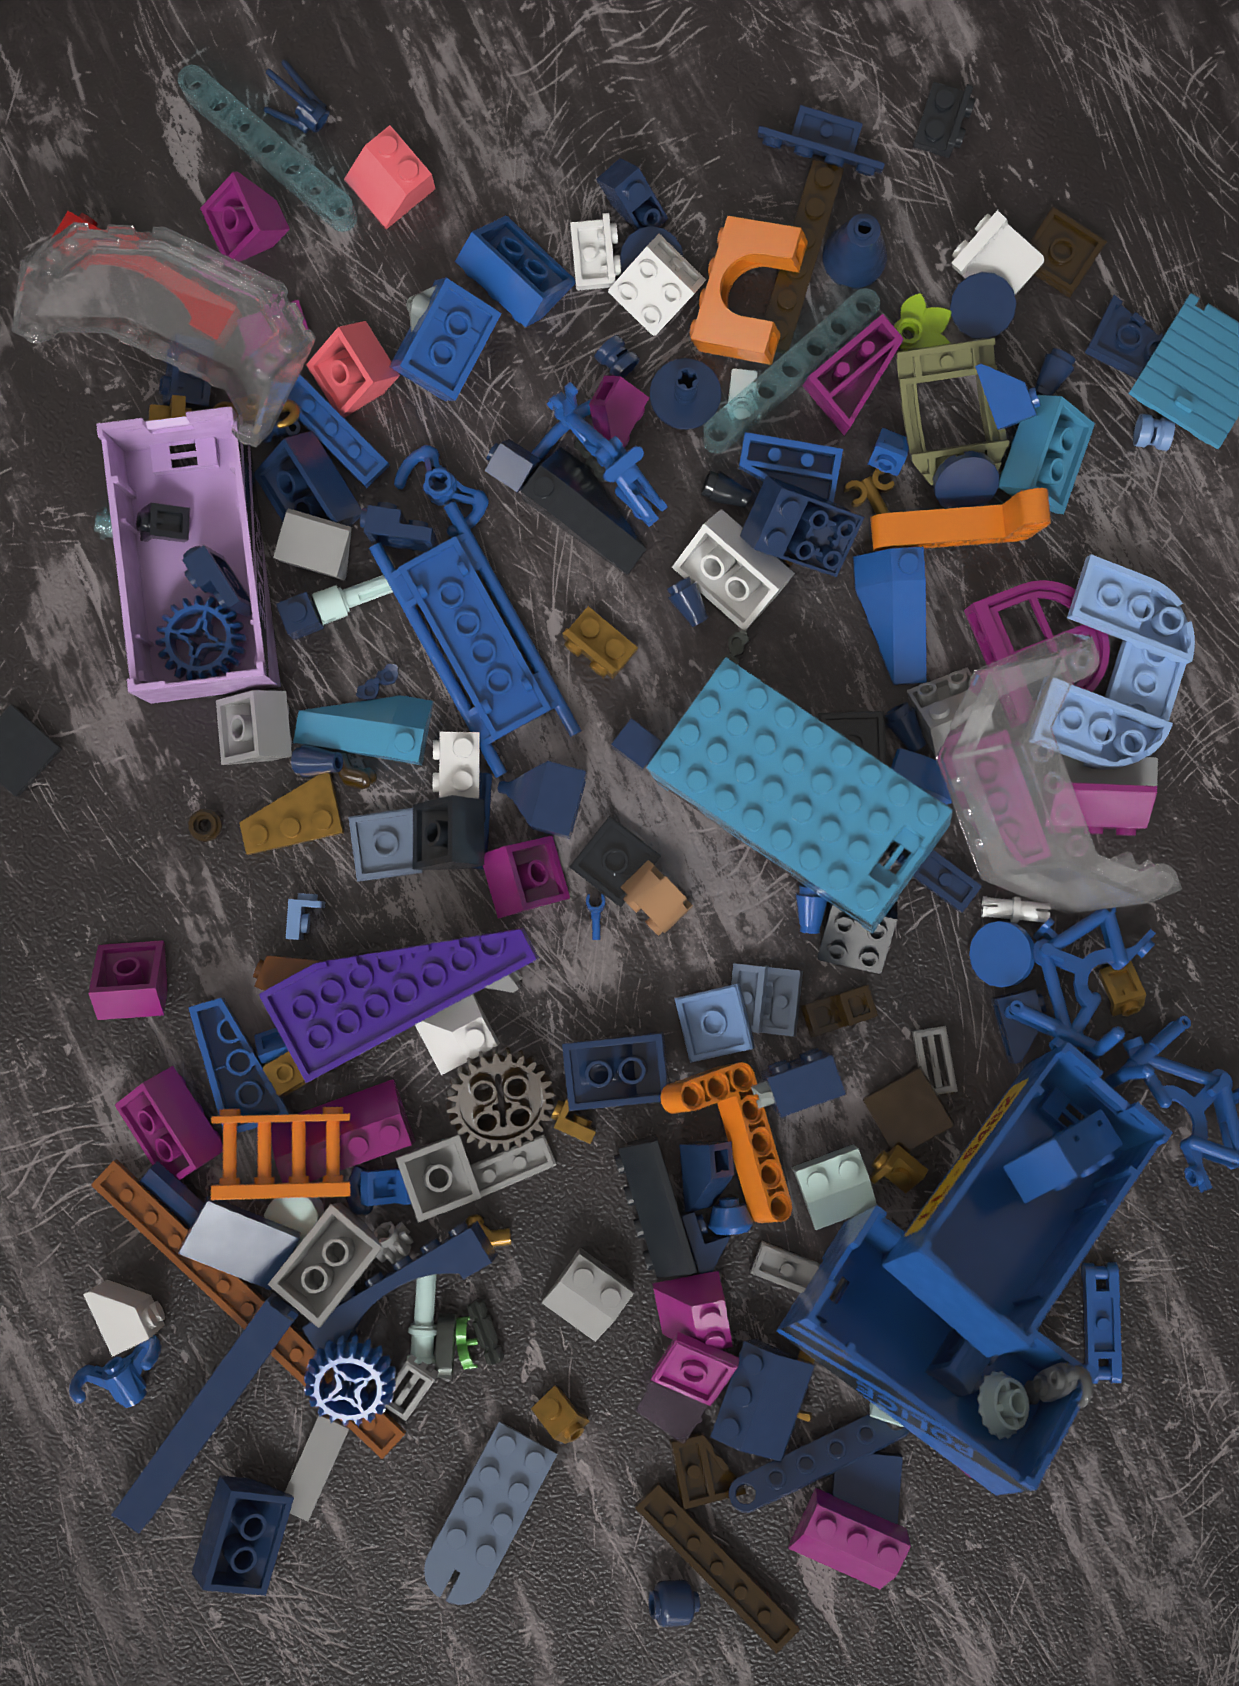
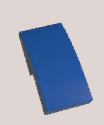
[891,748,962,804]

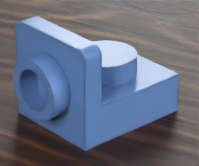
[285,893,325,940]

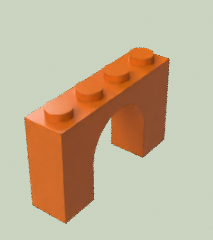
[690,216,808,365]

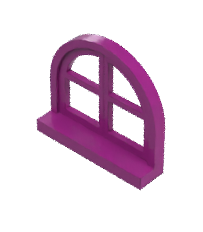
[964,580,1110,730]

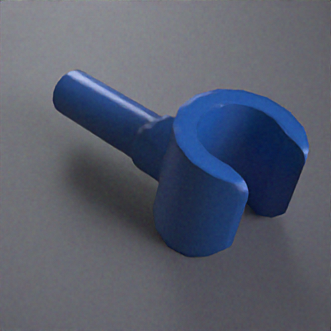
[586,893,606,940]

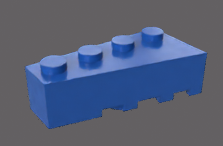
[188,998,292,1133]

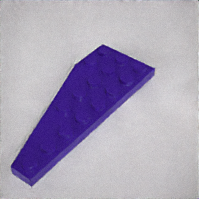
[258,928,539,1083]

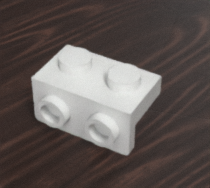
[570,213,621,291]
[433,732,480,799]

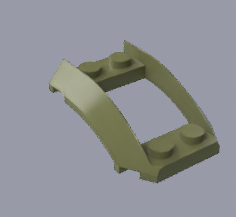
[896,338,1009,485]

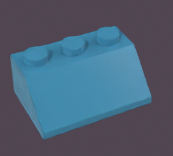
[999,395,1095,514]

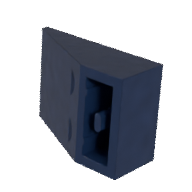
[740,475,865,577]

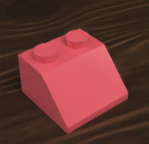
[344,125,435,229]
[306,321,400,418]

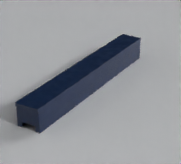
[111,1292,299,1534]

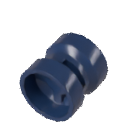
[594,335,640,378]

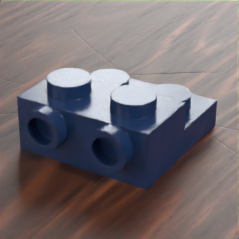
[360,502,438,552]
[182,545,252,617]

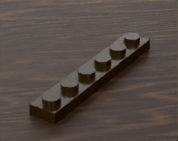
[764,159,844,355]
[635,1481,800,1654]

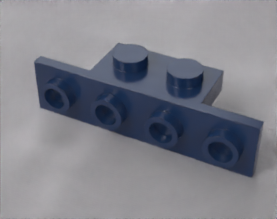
[758,105,885,177]

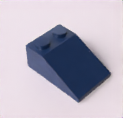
[562,1032,670,1111]

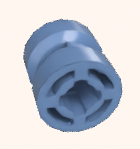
[1133,413,1175,451]

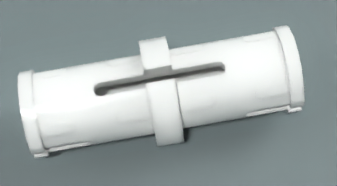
[981,896,1051,923]

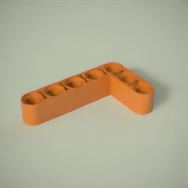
[870,488,1051,551]
[660,1062,792,1223]

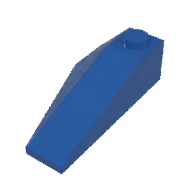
[853,547,927,685]

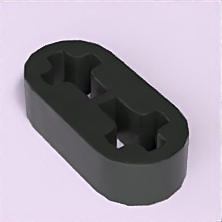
[435,1314,456,1378]

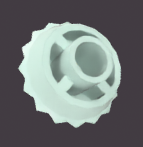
[977,1371,1029,1439]

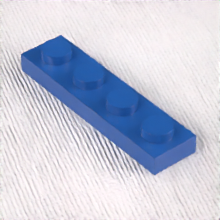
[274,372,390,488]

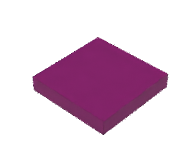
[651,1332,739,1406]

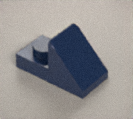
[681,1211,730,1274]

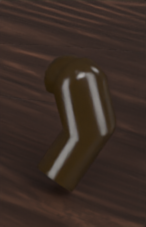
[337,752,377,789]

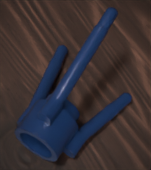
[264,60,330,134]

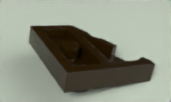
[669,1432,746,1509]

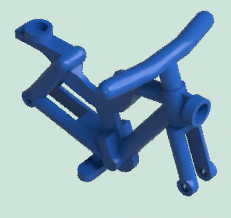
[532,382,667,527]
[1004,903,1156,1062]
[1104,1016,1239,1192]

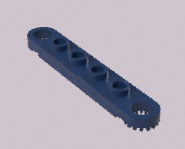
[729,1414,910,1513]

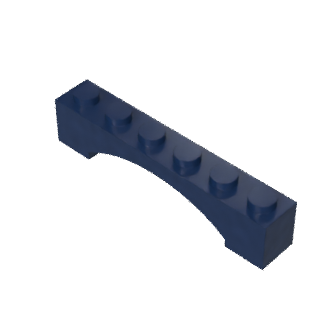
[302,1221,498,1351]

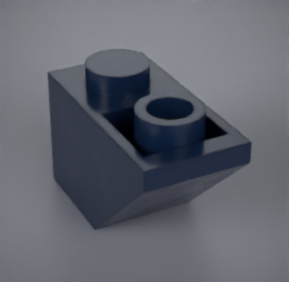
[596,158,668,231]
[680,1140,734,1212]

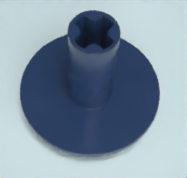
[650,358,721,430]

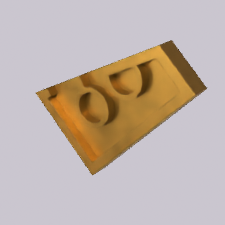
[239,772,344,855]

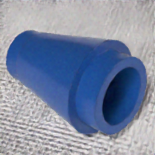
[796,885,827,934]

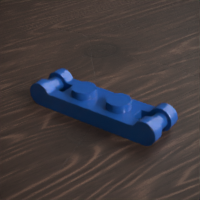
[1081,1262,1122,1384]

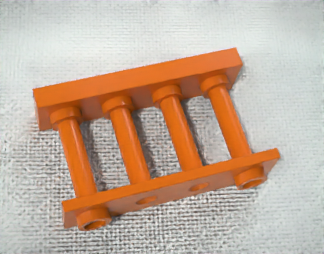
[211,1107,350,1200]

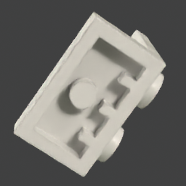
[608,234,706,336]

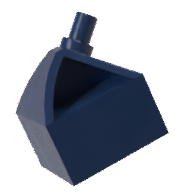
[497,761,587,840]

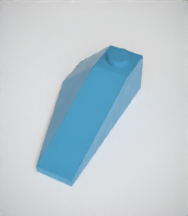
[293,695,434,765]

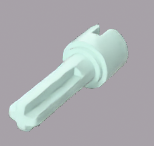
[312,575,393,625]

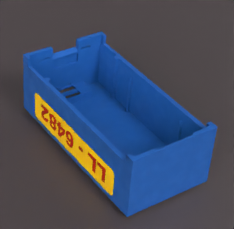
[881,1042,1173,1357]

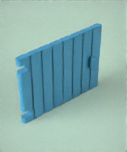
[1128,293,1239,449]

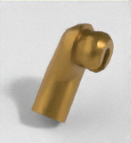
[466,1215,511,1247]

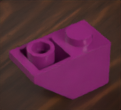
[589,375,649,448]

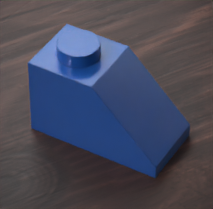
[975,364,1041,430]

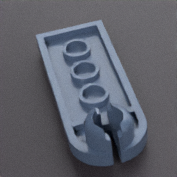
[424,1421,557,1605]

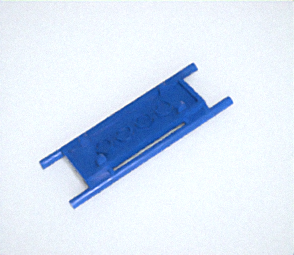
[369,502,582,778]

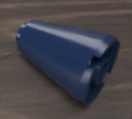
[822,214,887,289]

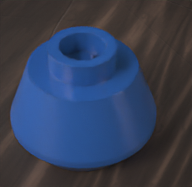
[708,1197,753,1235]

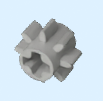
[373,1221,413,1264]

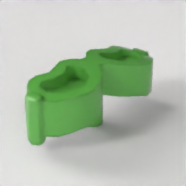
[456,1316,478,1370]

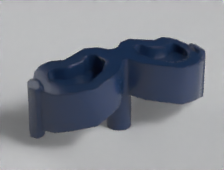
[356,664,399,700]

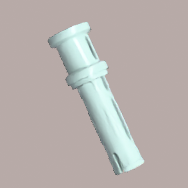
[406,1274,437,1364]

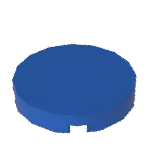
[969,921,1035,987]

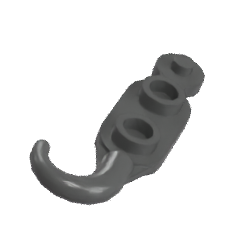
[1024,1363,1093,1408]

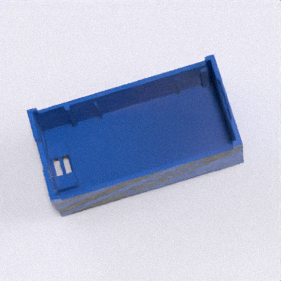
[777,1205,1099,1495]

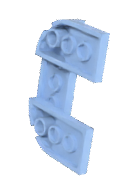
[1028,554,1195,770]

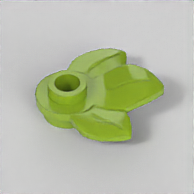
[894,294,951,350]

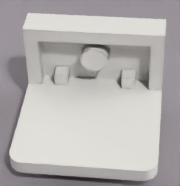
[952,210,1044,295]

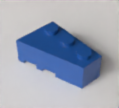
[738,432,843,502]

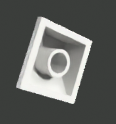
[415,994,500,1075]

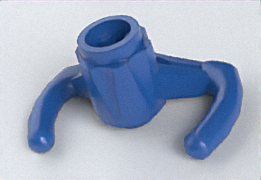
[394,445,489,537]
[69,1335,161,1408]

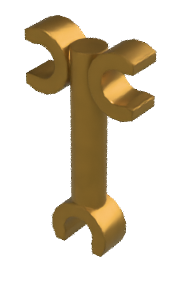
[844,468,895,515]

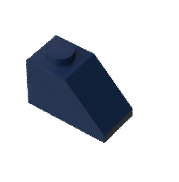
[991,988,1046,1064]

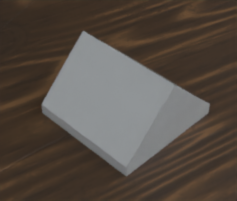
[273,508,352,581]
[396,1135,481,1222]

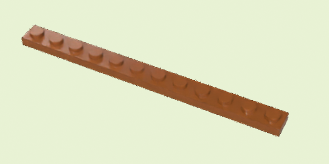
[91,1159,406,1459]

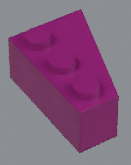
[803,314,904,435]

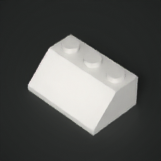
[672,509,795,631]

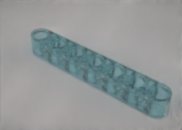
[178,65,357,232]
[702,288,880,454]

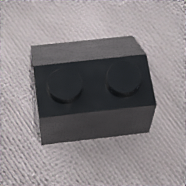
[412,795,486,870]

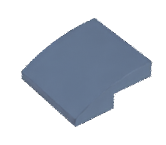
[731,963,803,1037]

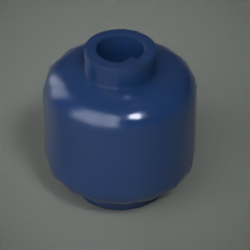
[648,1579,700,1627]

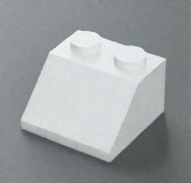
[83,1280,165,1356]

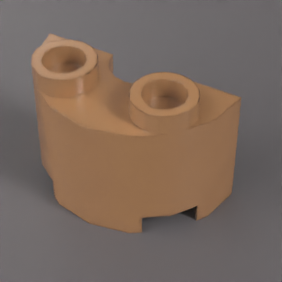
[620,860,693,936]

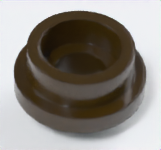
[188,809,222,842]

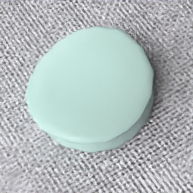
[264,1197,324,1247]

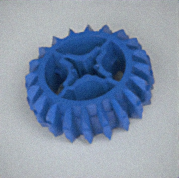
[155,595,247,681]
[304,1335,396,1427]

